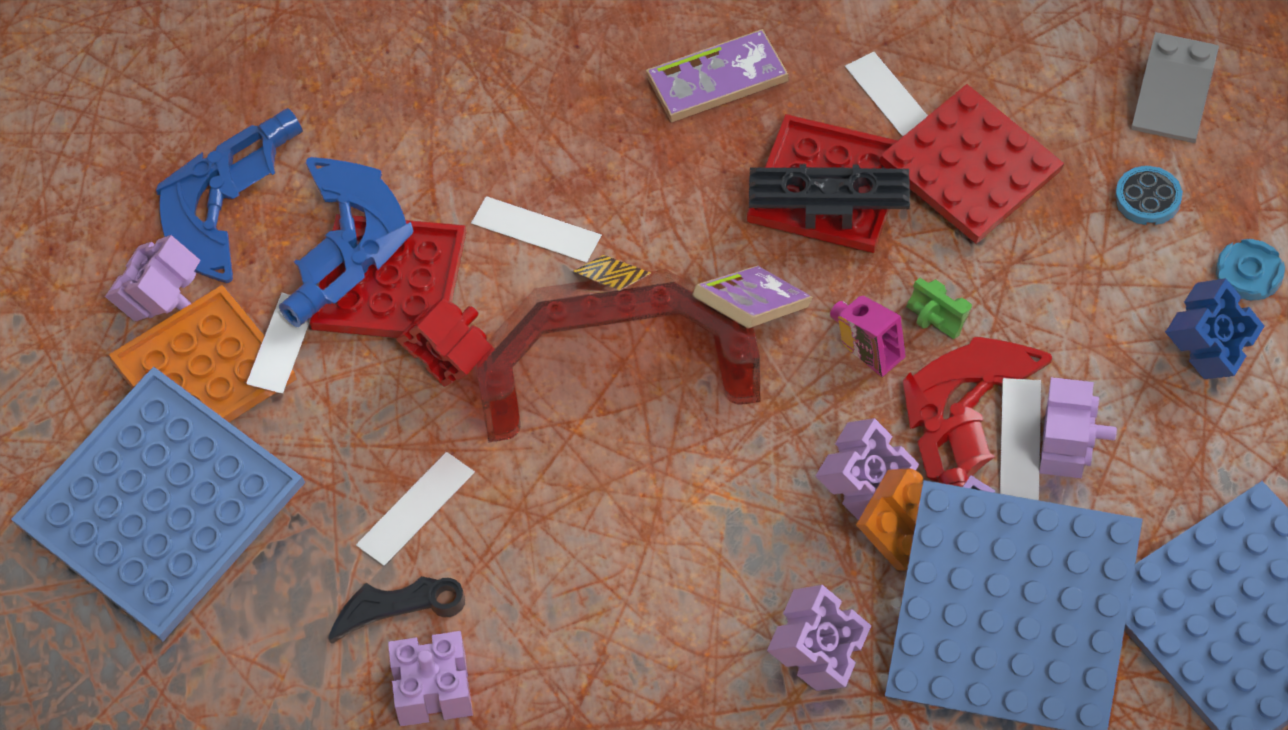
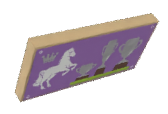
[646,29,788,122]
[693,266,813,328]

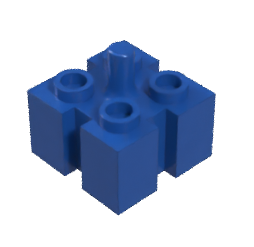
[1165,278,1265,379]

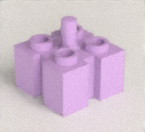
[105,235,201,322]
[1039,377,1117,478]
[815,418,919,520]
[767,585,871,691]
[388,631,473,727]

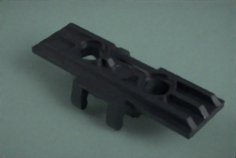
[749,164,910,229]

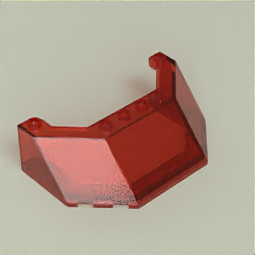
[477,269,761,442]

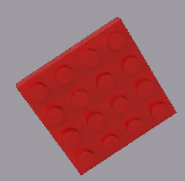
[879,84,1064,244]
[747,114,898,253]
[310,214,467,338]

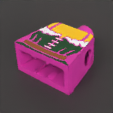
[830,296,906,377]

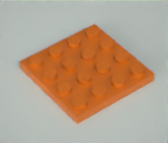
[108,285,297,422]

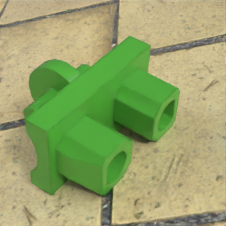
[906,277,972,339]

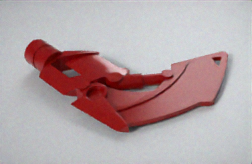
[903,337,1052,487]

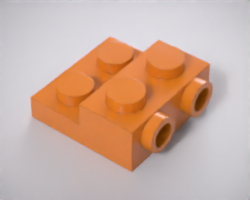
[856,468,923,570]

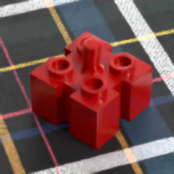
[396,298,493,387]

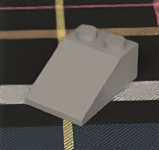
[1131,32,1219,143]

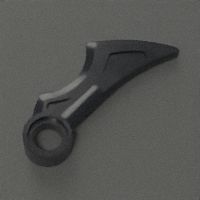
[328,576,465,643]

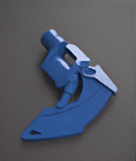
[156,108,303,283]
[279,157,413,327]

